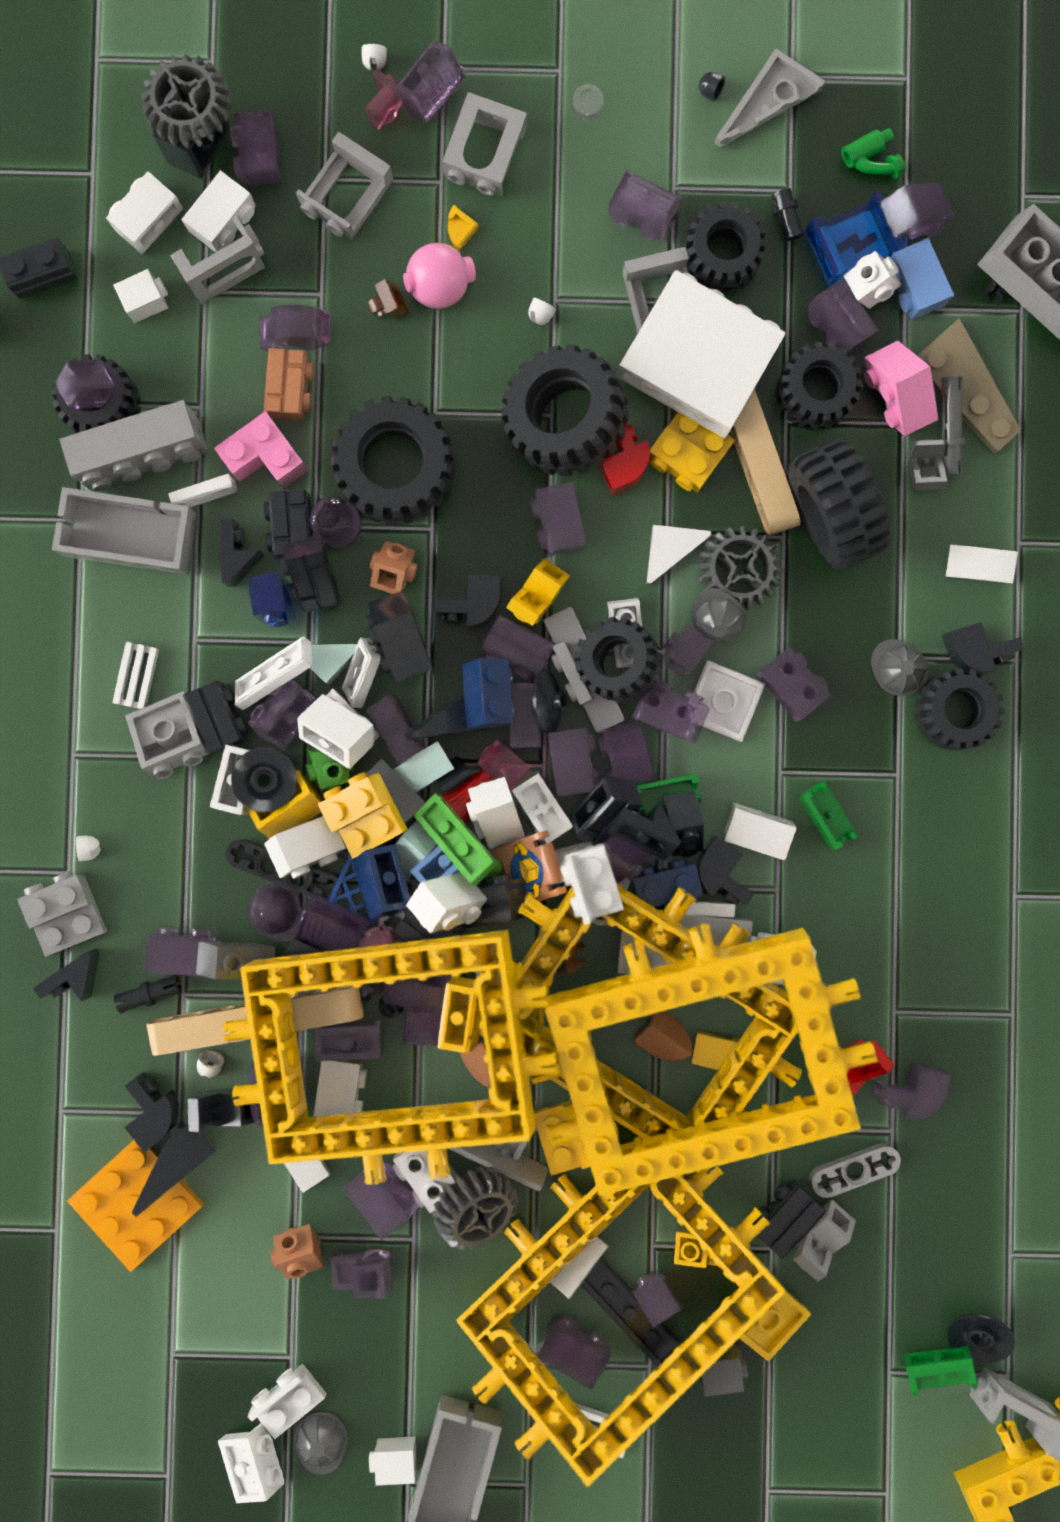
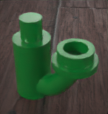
[841,128,906,179]

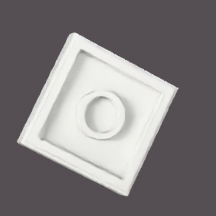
[683,660,765,742]

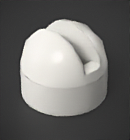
[362,44,387,71]
[528,298,556,325]
[76,835,101,861]
[197,1050,224,1079]

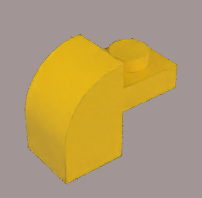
[506,558,570,626]

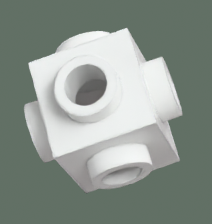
[844,251,901,309]

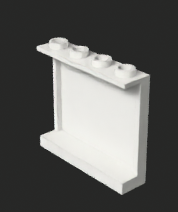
[616,270,786,439]

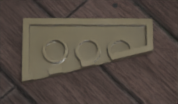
[917,318,1021,454]

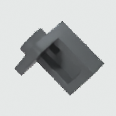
[907,439,948,491]

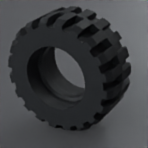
[501,345,629,476]
[331,396,455,525]
[787,439,892,570]

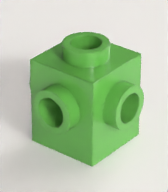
[305,746,353,792]

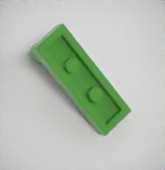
[413,793,502,886]

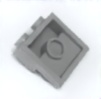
[125,691,207,779]
[17,871,107,957]

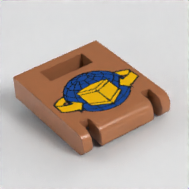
[489,830,567,902]

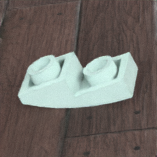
[393,741,455,793]

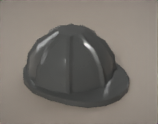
[692,588,746,643]
[870,639,928,697]
[294,1411,348,1475]

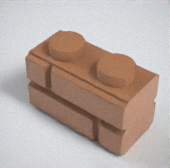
[263,348,315,422]

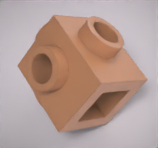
[370,541,418,594]
[271,1224,324,1280]

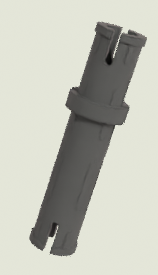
[939,376,965,474]

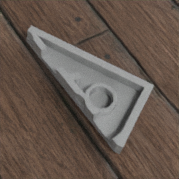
[714,49,826,148]

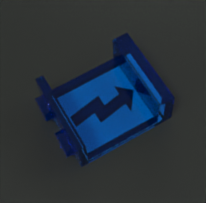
[805,190,906,288]

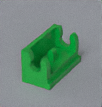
[637,773,702,817]
[796,779,858,850]
[904,1345,978,1396]

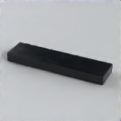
[581,1258,681,1368]

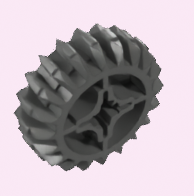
[141,53,231,148]
[697,526,783,611]
[432,1167,519,1250]

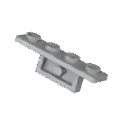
[544,607,625,733]
[448,1141,548,1191]

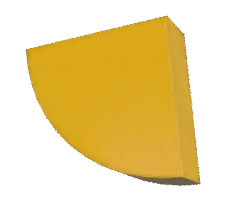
[447,205,479,252]

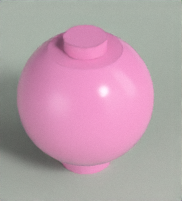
[403,243,476,309]

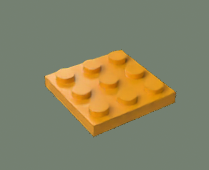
[67,1140,205,1272]

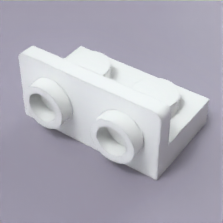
[560,844,623,925]
[248,1364,327,1439]
[218,1423,284,1503]

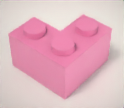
[864,341,938,436]
[214,411,308,489]

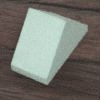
[310,644,357,685]
[396,820,438,879]

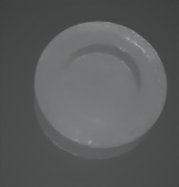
[572,84,604,120]

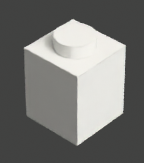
[114,269,168,323]
[369,1436,417,1485]

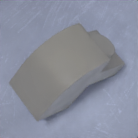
[793,1199,856,1282]

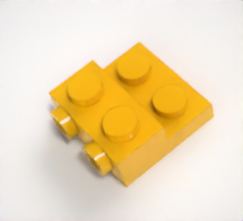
[649,412,735,493]
[318,772,408,859]
[534,1100,591,1176]
[721,1291,811,1362]

